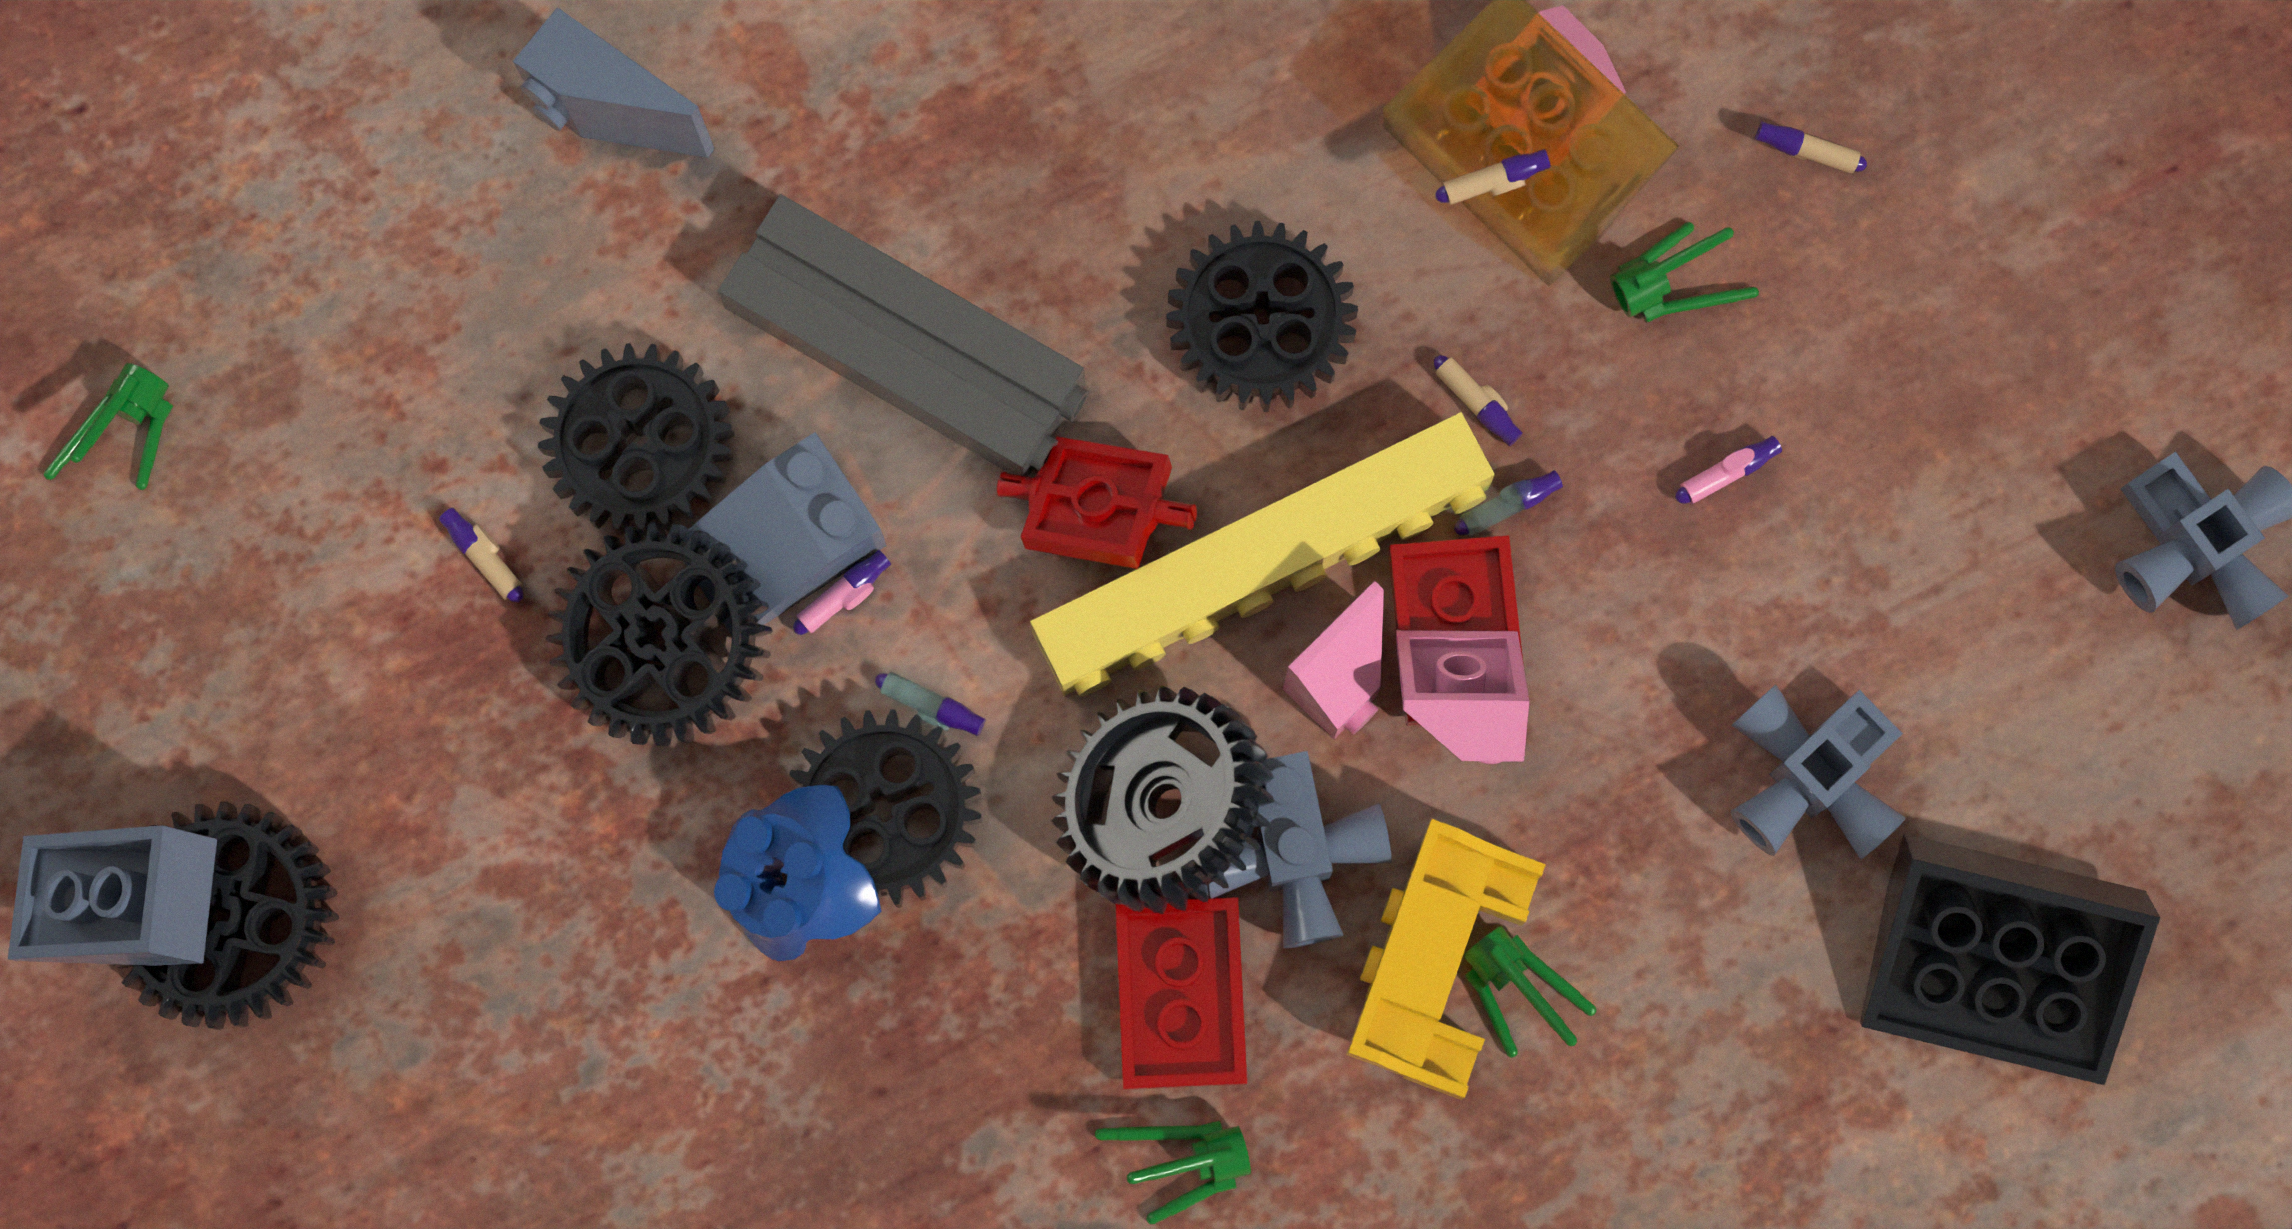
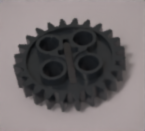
[1166,221,1358,412]
[538,343,735,536]
[789,709,983,908]

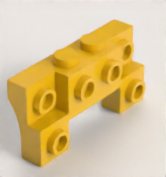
[1346,819,1546,1100]

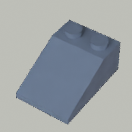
[513,7,715,158]
[683,432,887,635]
[8,825,217,966]

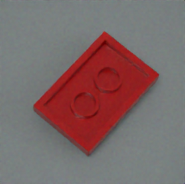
[1388,535,1529,726]
[1115,897,1247,1090]

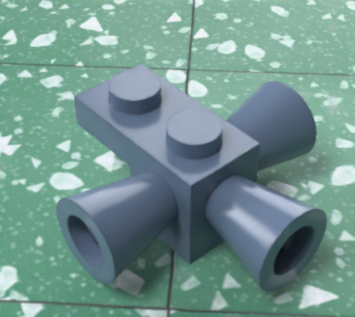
[2115,452,2292,630]
[1731,684,1906,860]
[1198,751,1392,948]

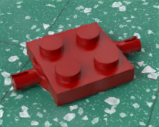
[997,436,1197,569]

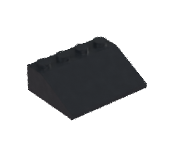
[1860,833,2161,1085]

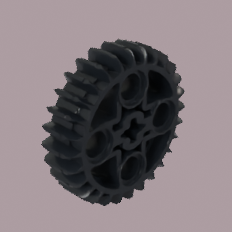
[546,522,773,746]
[112,801,339,1030]

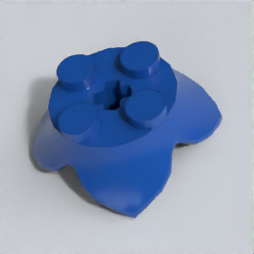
[714,785,882,961]

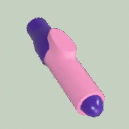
[1675,436,1782,504]
[793,550,892,635]

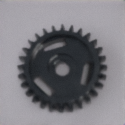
[1051,686,1275,914]

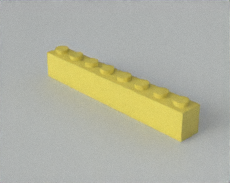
[1030,412,1495,697]

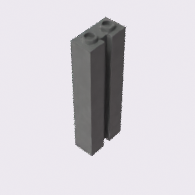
[717,194,1089,477]

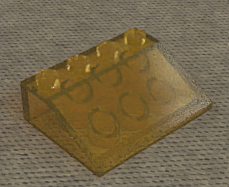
[1383,0,1679,287]

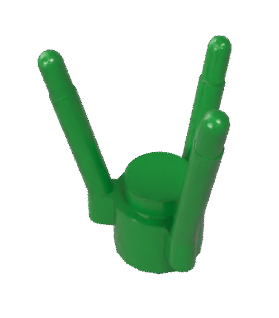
[1610,222,1759,323]
[44,363,173,490]
[1463,926,1597,1058]
[1094,1120,1251,1225]

